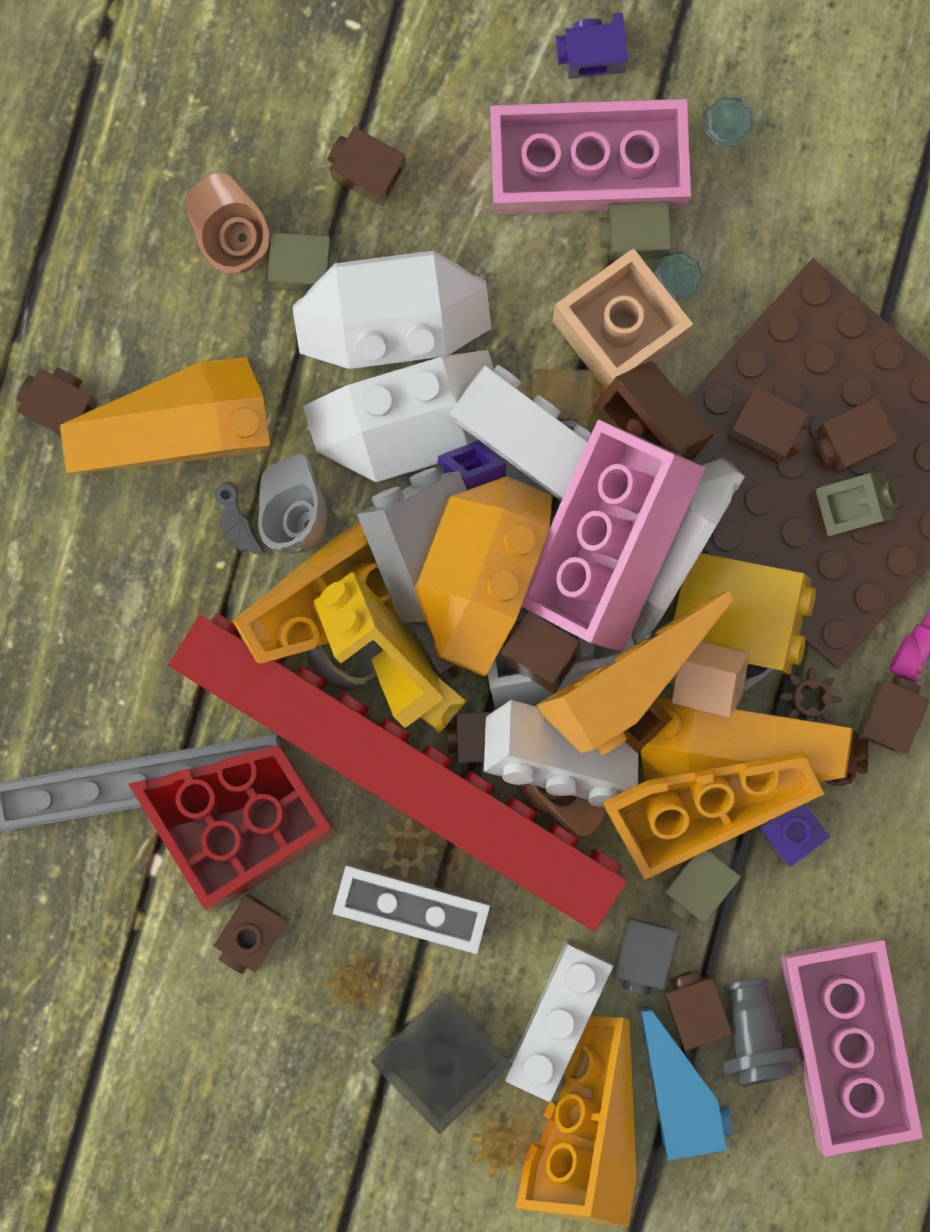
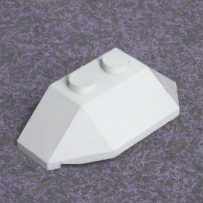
[293,251,491,369]
[303,350,494,483]
[632,458,745,643]

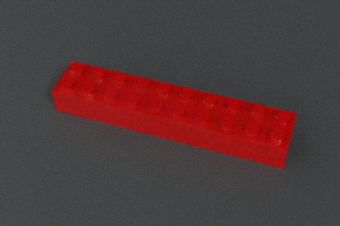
[168,613,627,932]

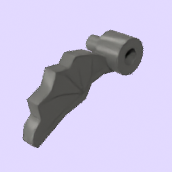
[215,482,264,555]

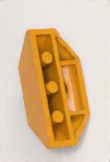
[414,476,552,676]

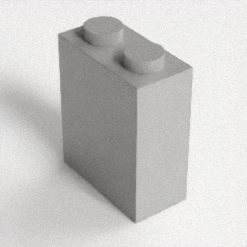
[357,468,467,623]

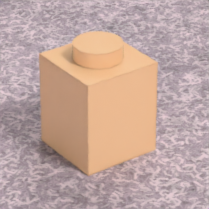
[669,641,749,718]

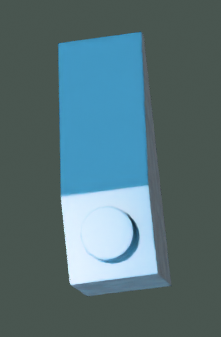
[639,1006,733,1160]

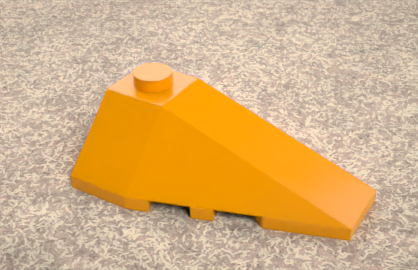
[60,357,270,475]
[232,521,404,664]
[536,591,734,755]
[641,697,853,782]
[603,752,824,880]
[516,1016,637,1227]

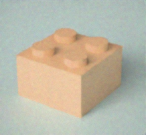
[552,248,694,390]

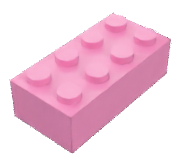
[490,99,691,215]
[521,420,706,652]
[780,936,923,1157]

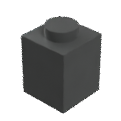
[613,917,678,995]

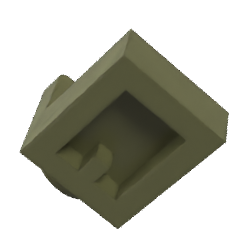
[815,472,899,536]

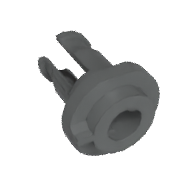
[723,977,803,1087]

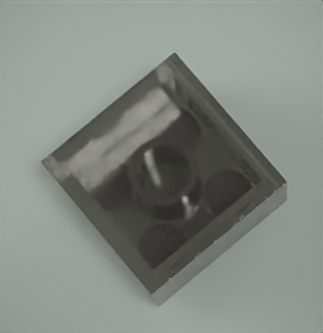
[370,987,512,1135]

